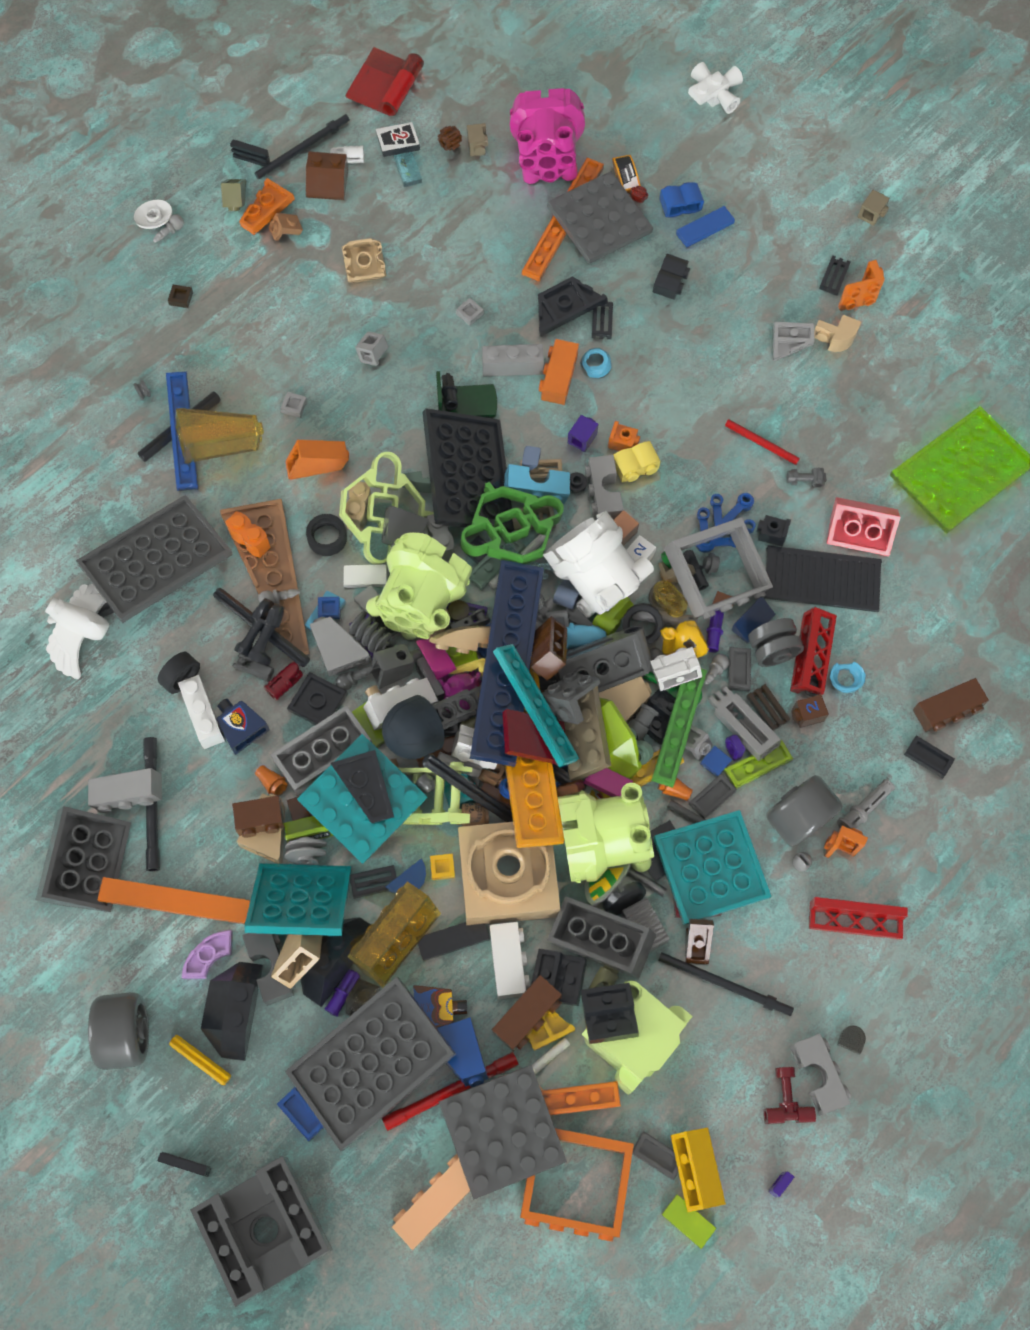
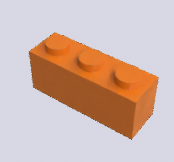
[539,339,579,405]

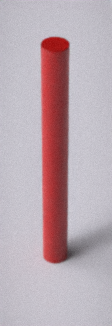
[725,419,800,465]

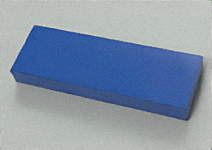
[676,206,735,248]

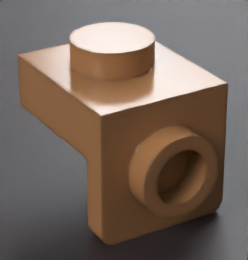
[269,213,303,241]

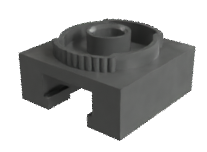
[190,1156,333,1307]

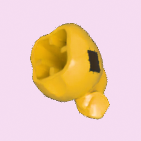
[660,620,709,658]

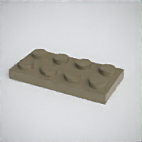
[563,686,611,781]

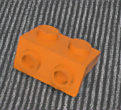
[823,825,868,858]

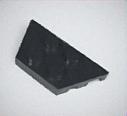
[538,276,608,336]

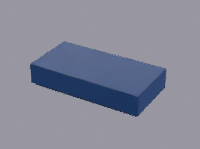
[277,1087,324,1141]

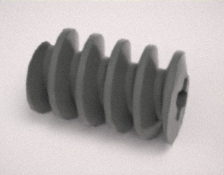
[349,611,397,653]

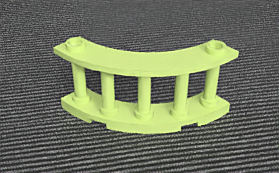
[398,762,472,825]

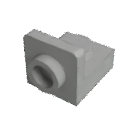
[685,725,713,761]

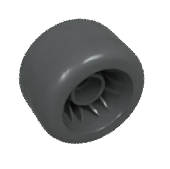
[767,775,842,846]
[88,992,149,1070]

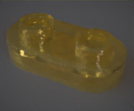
[653,580,688,617]

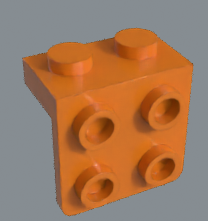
[838,260,885,311]

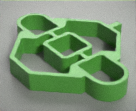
[460,482,564,564]

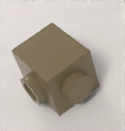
[858,190,890,226]

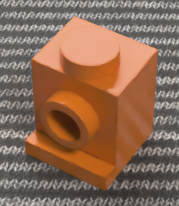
[608,421,641,451]

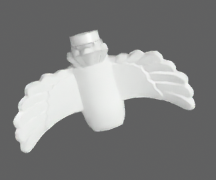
[45,583,109,679]

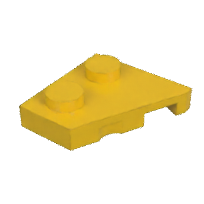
[527,1012,575,1051]

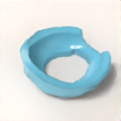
[580,348,612,378]
[830,662,866,693]

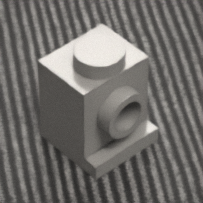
[355,332,388,366]

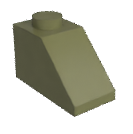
[221,179,246,211]

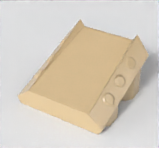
[342,238,387,283]

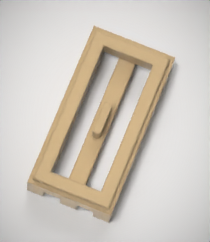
[520,459,562,481]

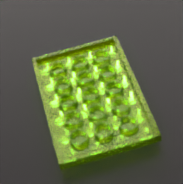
[890,406,1030,534]

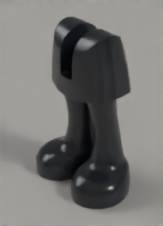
[234,598,285,666]

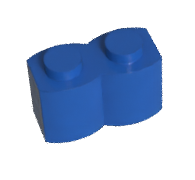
[659,182,704,217]

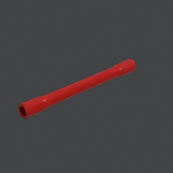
[382,1052,519,1131]

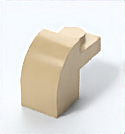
[814,315,861,352]

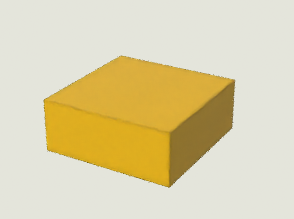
[430,854,455,880]

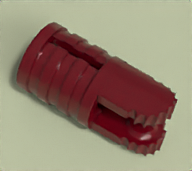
[263,662,303,701]

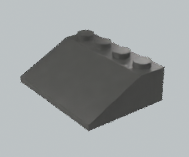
[36,806,131,912]

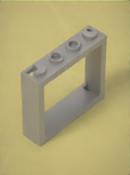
[664,517,773,619]

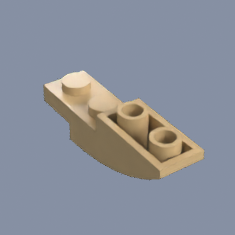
[429,626,490,654]

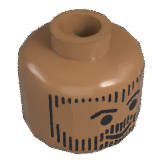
[457,803,489,827]

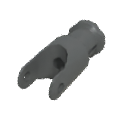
[628,703,659,741]

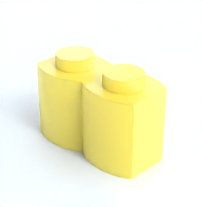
[613,441,661,482]

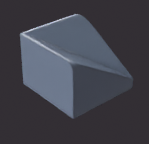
[522,446,541,472]

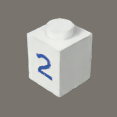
[627,535,656,561]

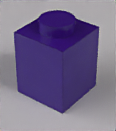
[567,415,599,452]

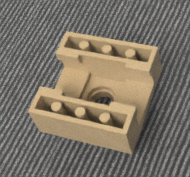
[458,822,560,925]

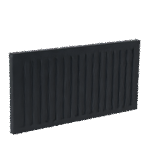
[764,545,882,612]

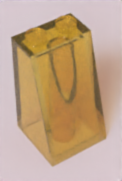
[175,408,264,463]

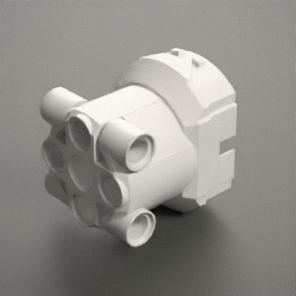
[543,511,654,618]

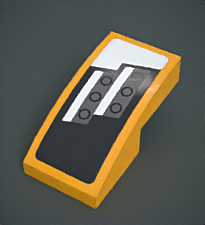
[612,154,641,193]

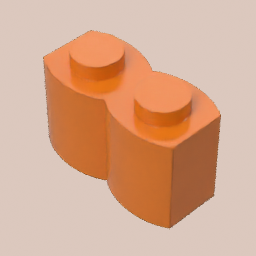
[225,511,271,558]

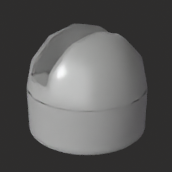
[793,852,812,872]

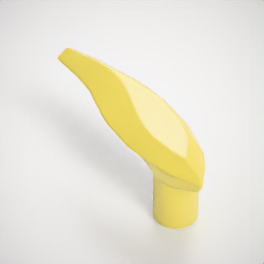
[449,658,485,676]

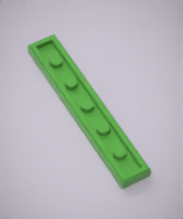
[651,668,707,788]

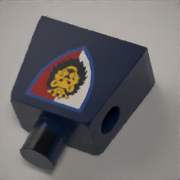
[216,699,270,755]

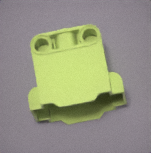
[582,981,693,1095]

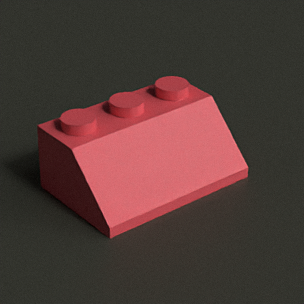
[827,497,900,556]

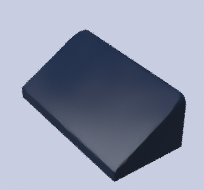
[732,597,776,644]

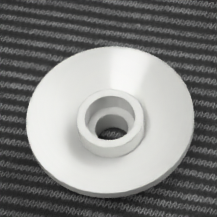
[134,200,172,229]

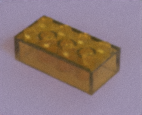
[348,881,441,988]

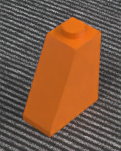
[285,440,349,480]

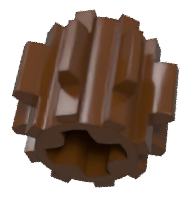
[438,126,462,151]

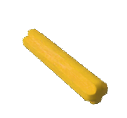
[169,1035,231,1085]

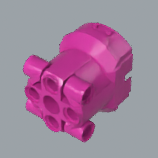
[510,88,585,184]

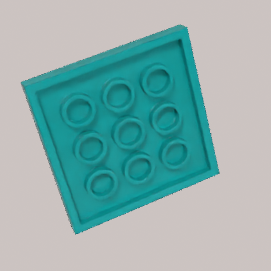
[297,734,428,864]
[653,810,772,925]
[244,863,351,936]

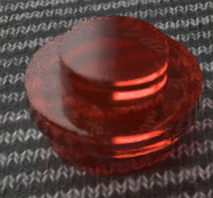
[630,186,649,203]

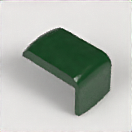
[436,371,497,419]

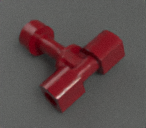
[764,1067,816,1124]

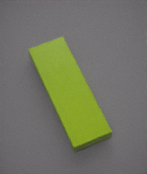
[724,740,793,789]

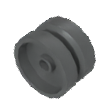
[748,618,804,667]

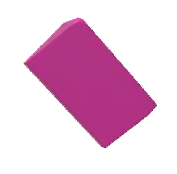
[416,638,456,680]

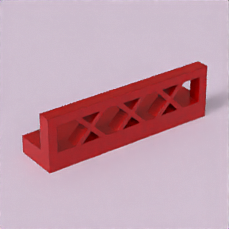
[790,607,837,695]
[809,897,908,940]

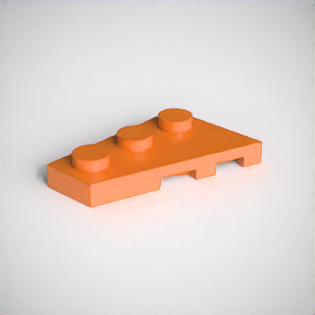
[239,178,295,235]

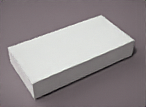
[344,564,387,588]

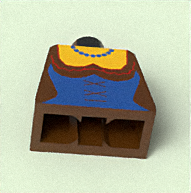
[413,985,467,1028]

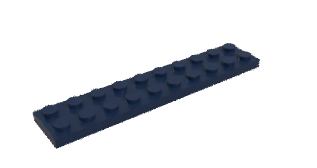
[469,560,544,767]

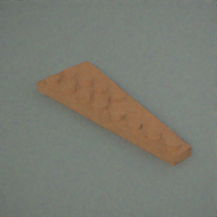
[220,499,310,658]

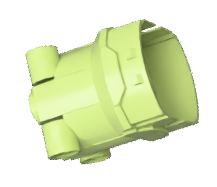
[366,533,472,640]
[558,783,654,884]

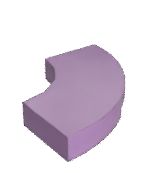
[181,930,233,979]

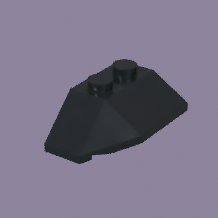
[300,917,378,1007]
[200,962,263,1061]

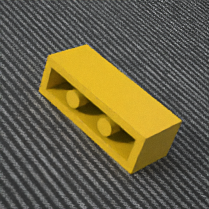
[671,1127,726,1212]

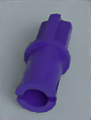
[706,610,724,653]
[324,969,360,1017]

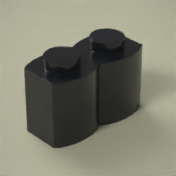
[652,253,691,300]

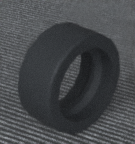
[306,514,347,556]
[622,603,663,644]
[157,651,200,694]

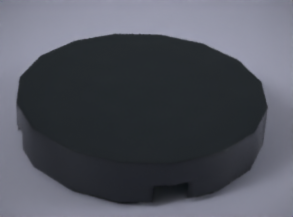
[603,882,646,916]

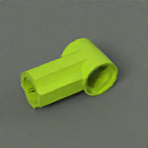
[592,597,634,636]

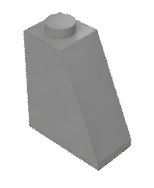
[310,617,370,677]

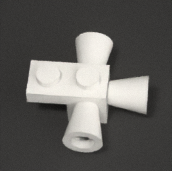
[688,62,743,114]

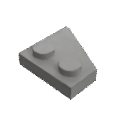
[773,322,814,361]

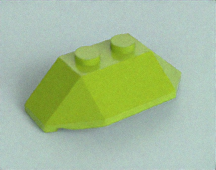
[599,697,642,780]

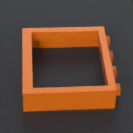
[520,1128,634,1242]

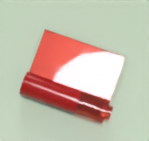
[345,47,424,116]

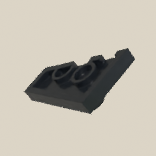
[330,750,394,824]

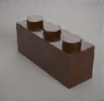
[531,616,567,681]
[913,678,989,732]
[492,975,562,1052]

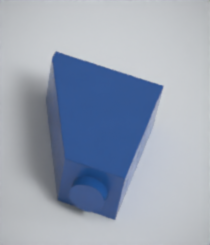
[437,1018,489,1087]

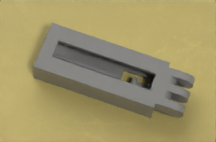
[707,685,781,761]

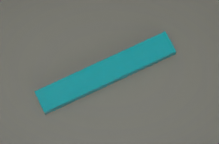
[493,644,579,767]

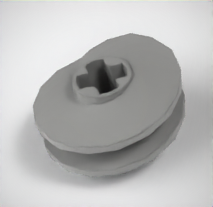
[284,837,327,865]

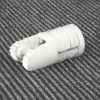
[330,145,365,164]

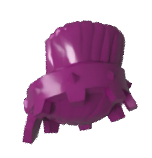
[439,670,482,711]

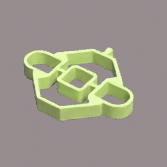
[339,452,434,565]

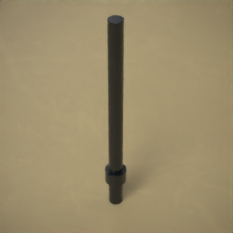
[254,114,350,179]
[658,952,794,1017]

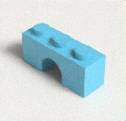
[504,464,570,504]

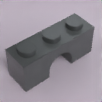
[242,933,296,1006]

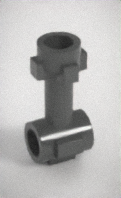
[786,467,827,487]

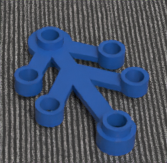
[696,493,756,553]

